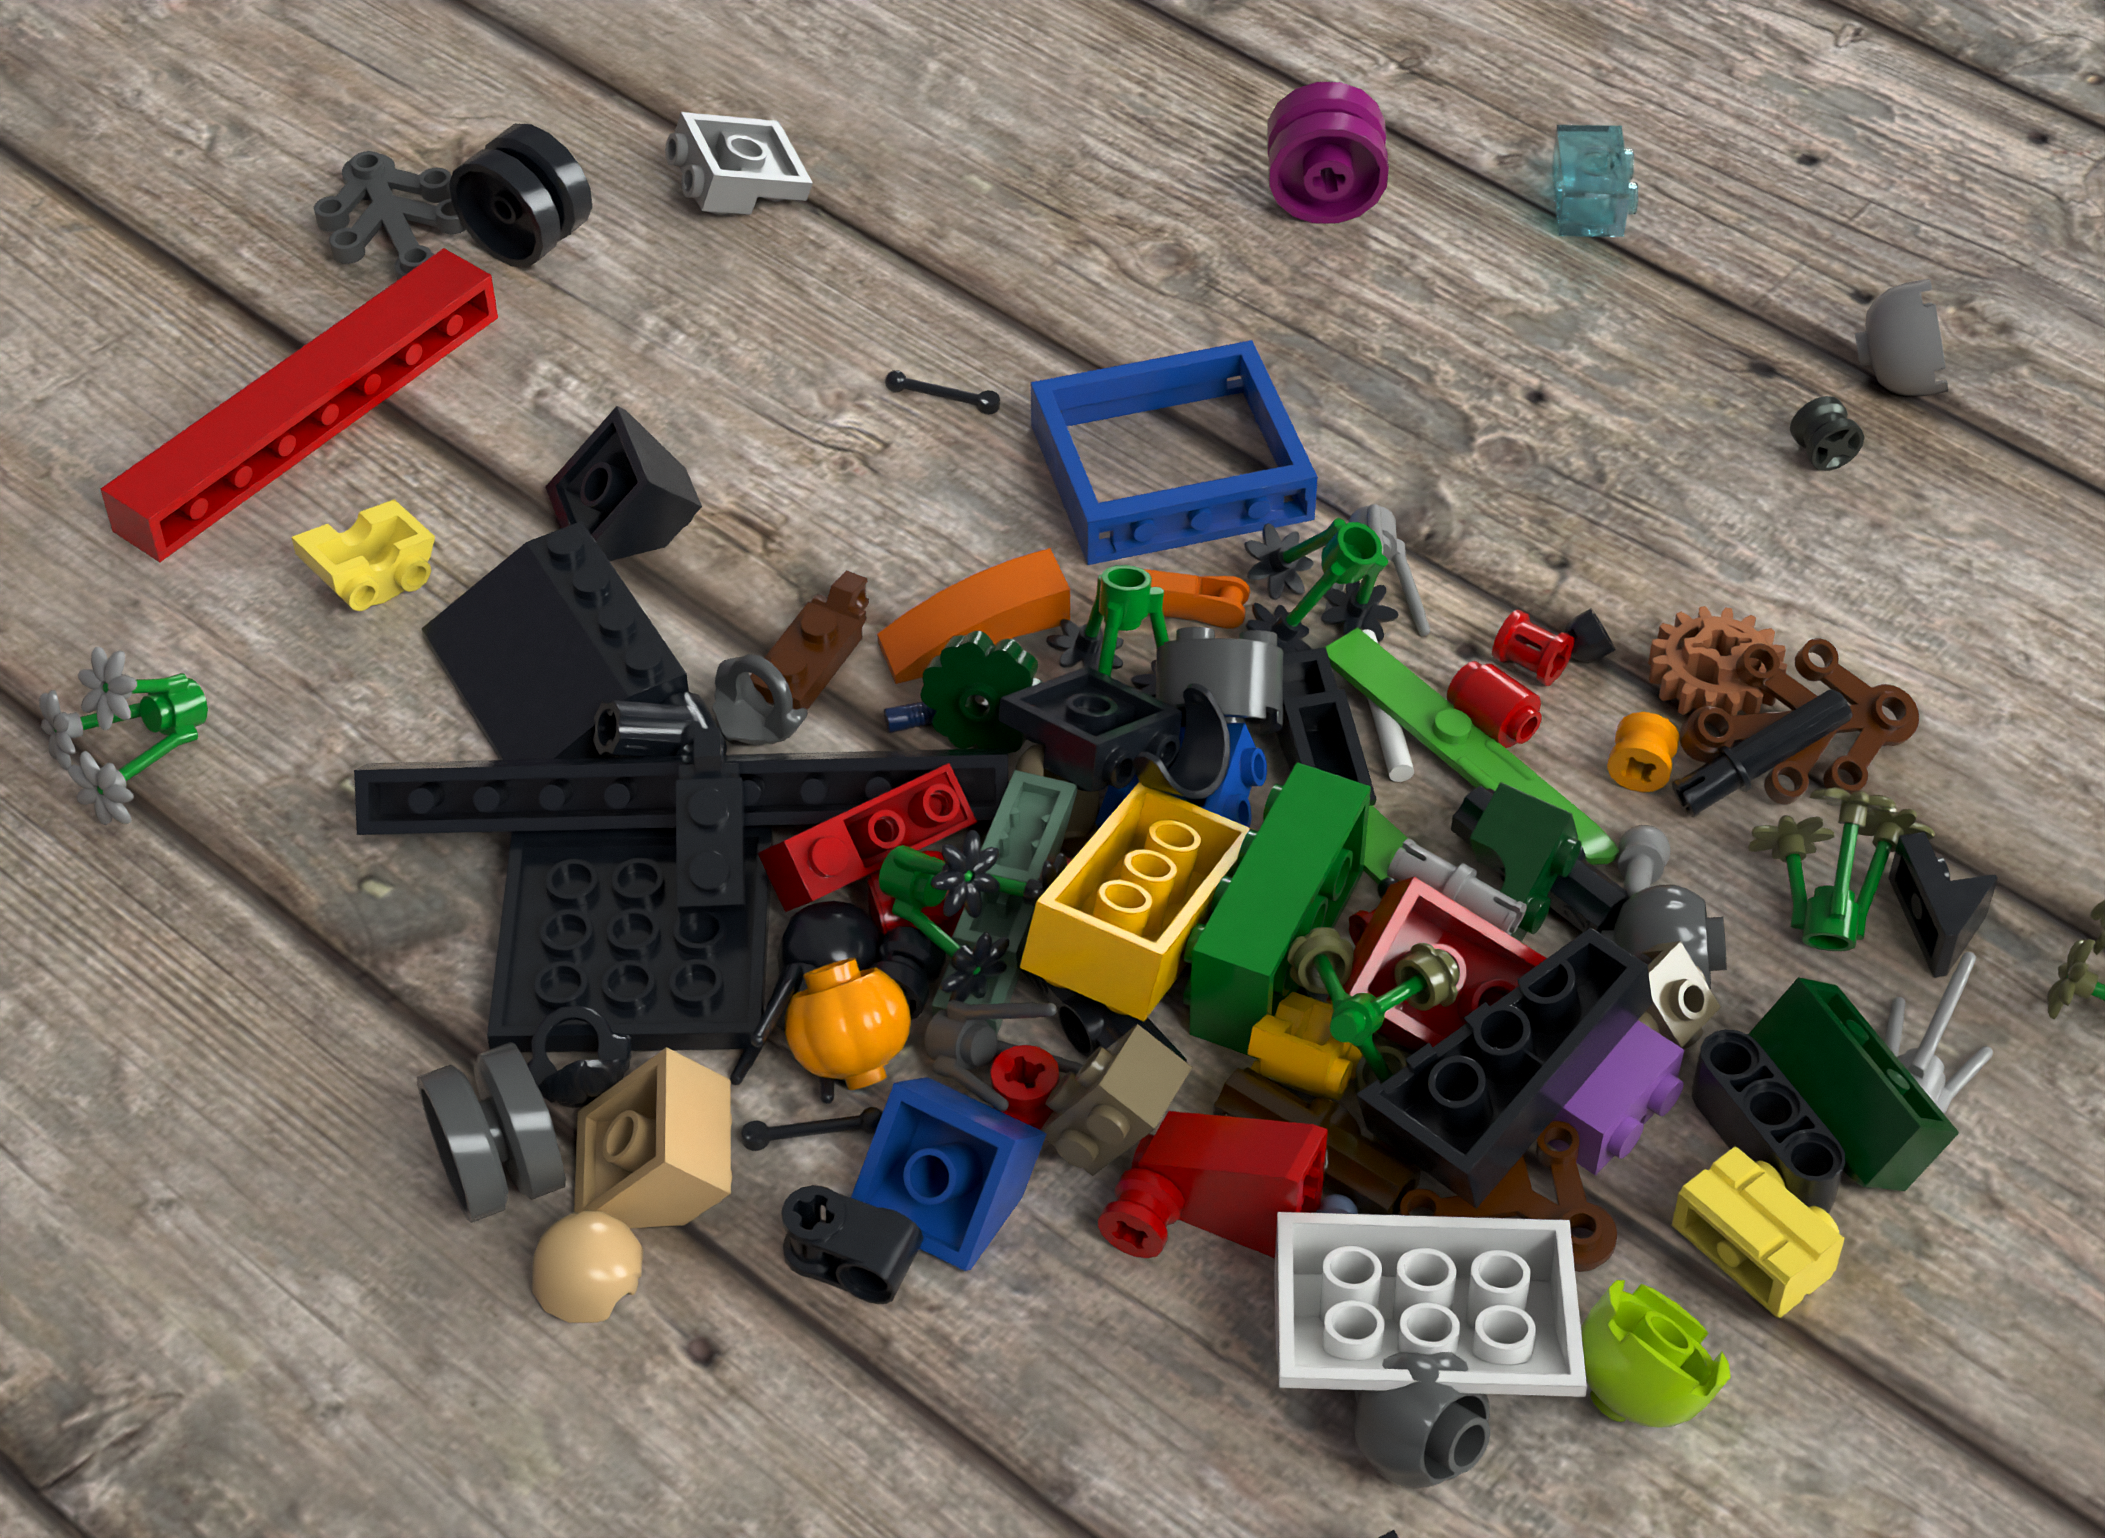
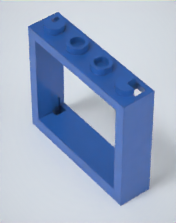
[1030,340,1318,565]

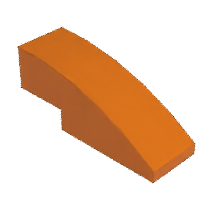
[877,548,1070,684]

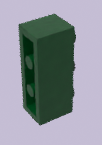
[1748,977,1959,1191]

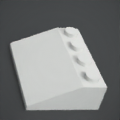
[1274,1212,1587,1397]

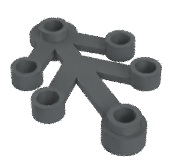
[314,151,466,280]

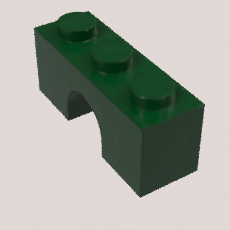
[1469,782,1581,942]

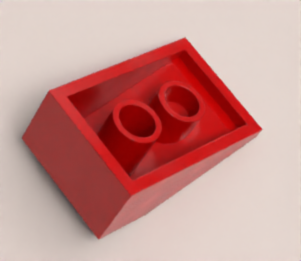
[1326,876,1547,1052]

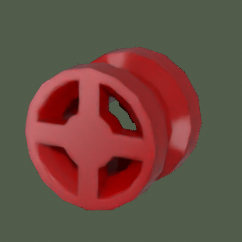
[990,1045,1060,1130]
[1098,1168,1185,1258]

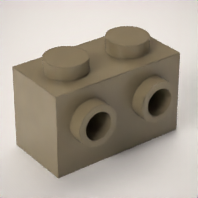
[1041,1024,1193,1176]

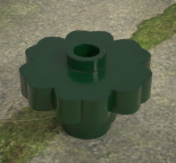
[920,631,1042,753]

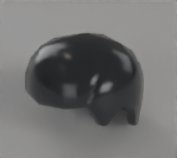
[777,901,882,973]

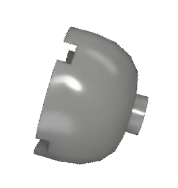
[1855,278,1948,397]

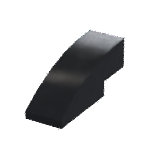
[1276,647,1377,806]

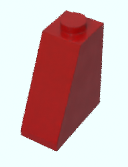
[1131,1111,1328,1259]

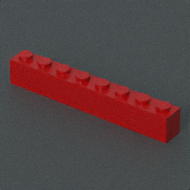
[100,248,498,563]

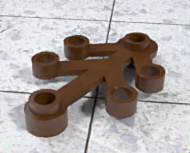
[1679,638,1919,805]
[1373,1121,1617,1272]

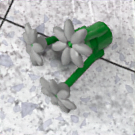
[39,647,208,825]

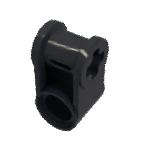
[781,1185,924,1304]

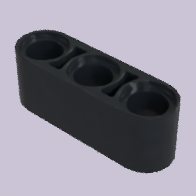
[1692,1029,1845,1214]

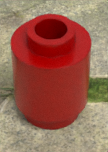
[1447,661,1542,748]

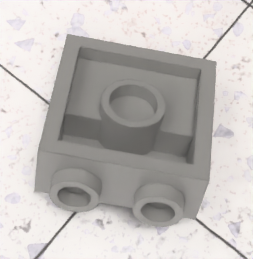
[665,112,813,215]

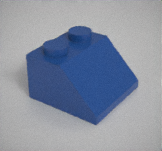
[851,1077,1047,1271]

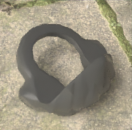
[712,654,808,746]

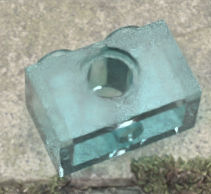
[1552,125,1638,237]

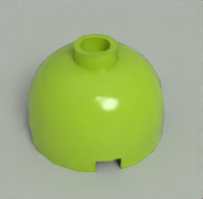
[1581,1280,1731,1428]

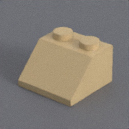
[574,1047,732,1228]

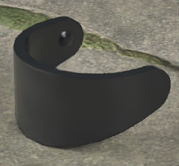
[1133,683,1230,799]

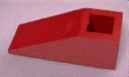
[758,763,977,912]

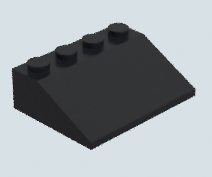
[421,521,689,760]

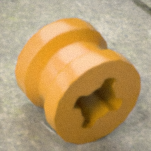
[1607,712,1680,793]

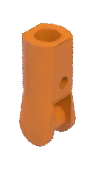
[1144,569,1250,629]

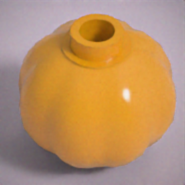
[785,958,911,1090]

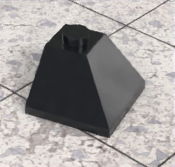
[545,406,702,561]

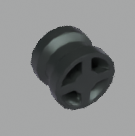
[1790,396,1865,471]

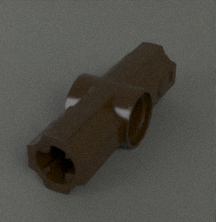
[1213,1067,1421,1215]

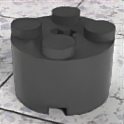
[1156,627,1283,735]

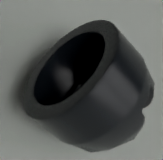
[1564,608,1616,663]

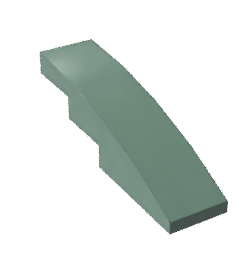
[932,770,1077,1035]

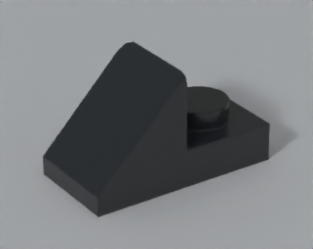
[1888,832,1998,978]

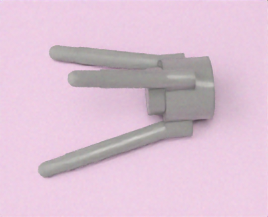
[1325,504,1430,636]
[1884,952,1993,1115]

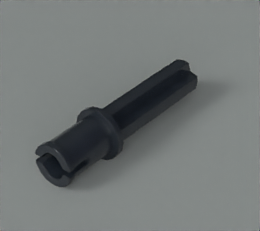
[1671,690,1853,817]

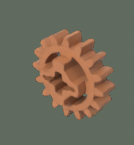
[1648,606,1787,716]

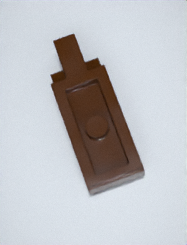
[750,570,869,710]

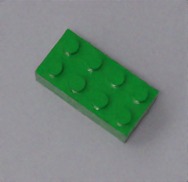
[1183,762,1371,1059]

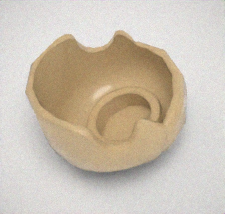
[532,1210,643,1323]

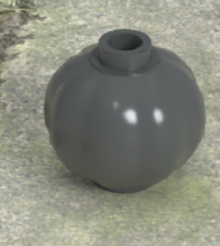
[1601,884,1727,989]
[1354,1352,1490,1489]

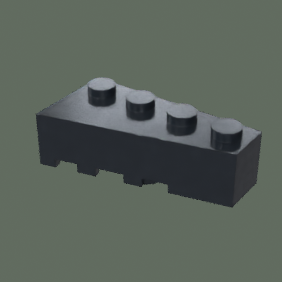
[1356,927,1653,1209]

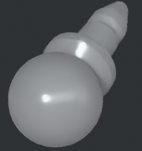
[1618,825,1670,897]

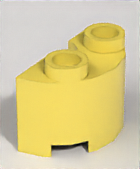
[291,499,435,611]

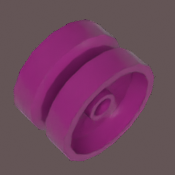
[1267,82,1389,224]

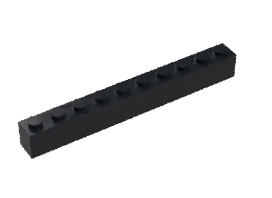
[354,748,1009,835]

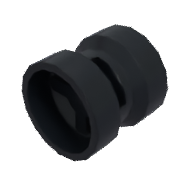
[869,926,946,1020]

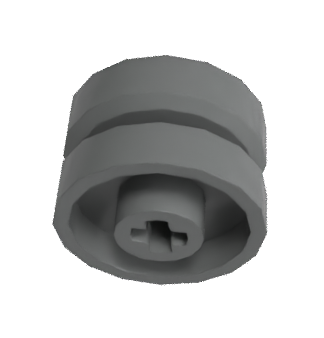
[417,1042,566,1223]

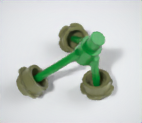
[1287,927,1459,1094]

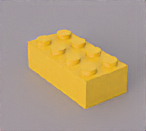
[1020,782,1254,1021]

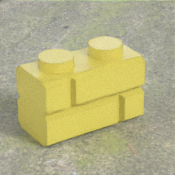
[1672,1147,1845,1319]

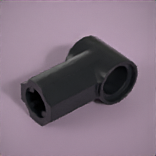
[593,692,727,757]

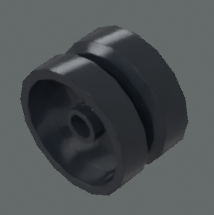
[449,123,593,268]

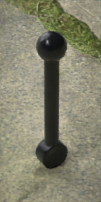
[885,370,1000,414]
[741,1107,883,1151]

